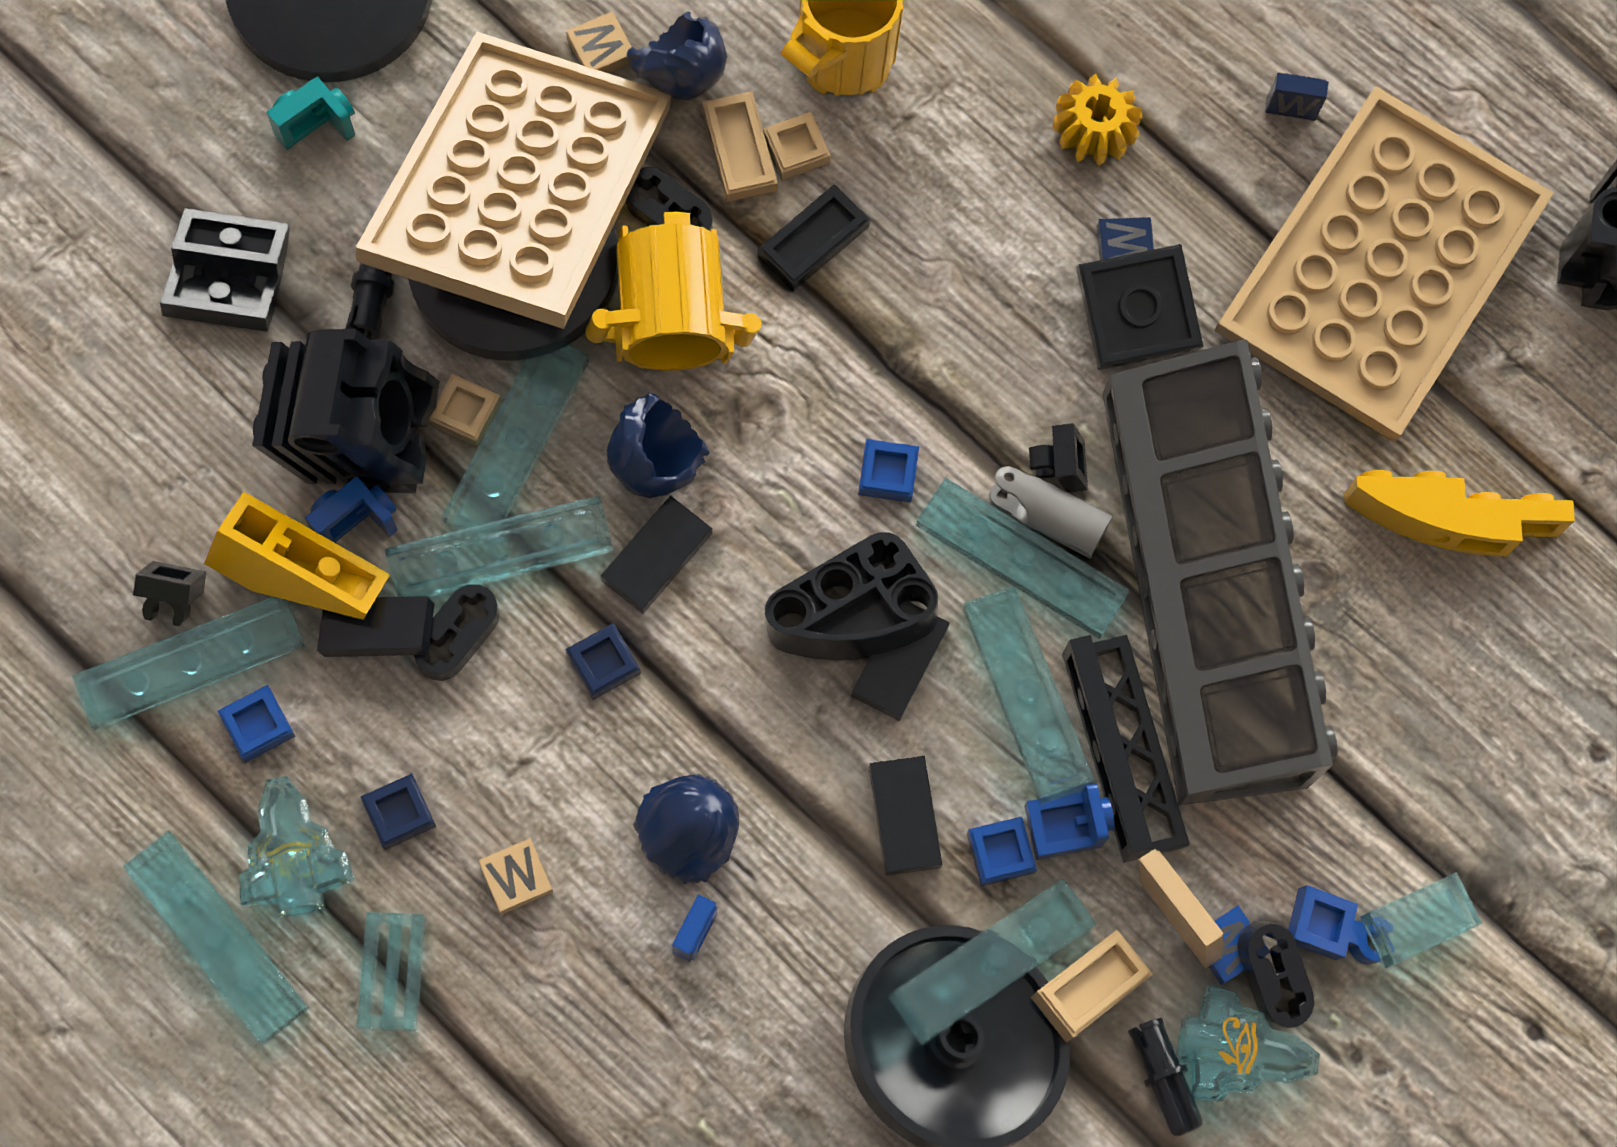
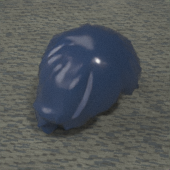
[627,12,728,100]
[607,394,709,498]
[633,774,739,885]

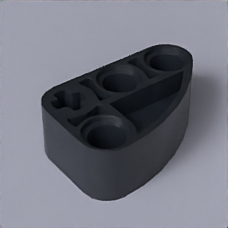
[765,532,938,661]

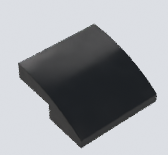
[160,208,290,332]

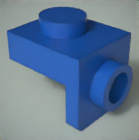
[305,476,398,543]
[1024,784,1115,860]

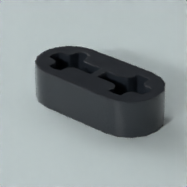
[625,167,712,231]
[414,584,500,681]
[1237,920,1315,1028]

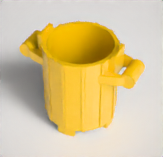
[781,0,904,96]
[585,212,762,371]

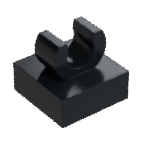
[1029,423,1088,493]
[133,561,206,626]

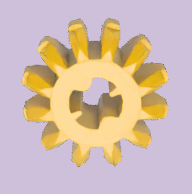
[1052,73,1142,167]

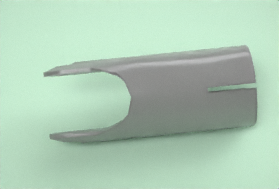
[989,466,1113,559]

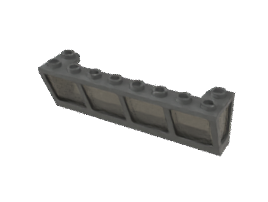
[1102,340,1337,806]

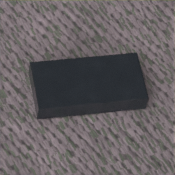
[757,184,870,292]
[601,495,713,614]
[317,596,435,657]
[851,601,950,721]
[869,756,942,876]

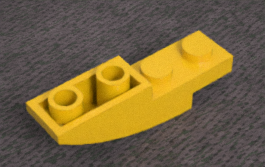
[1344,470,1575,557]

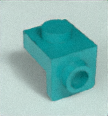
[266,76,355,150]

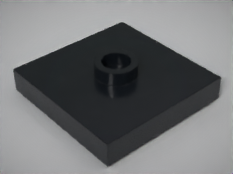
[1076,244,1204,370]

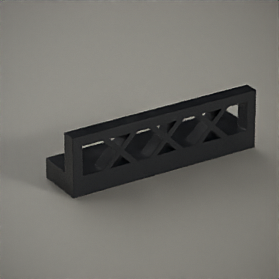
[1062,635,1190,863]

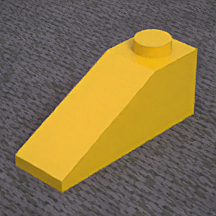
[204,492,390,620]

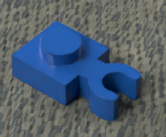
[1288,885,1391,964]

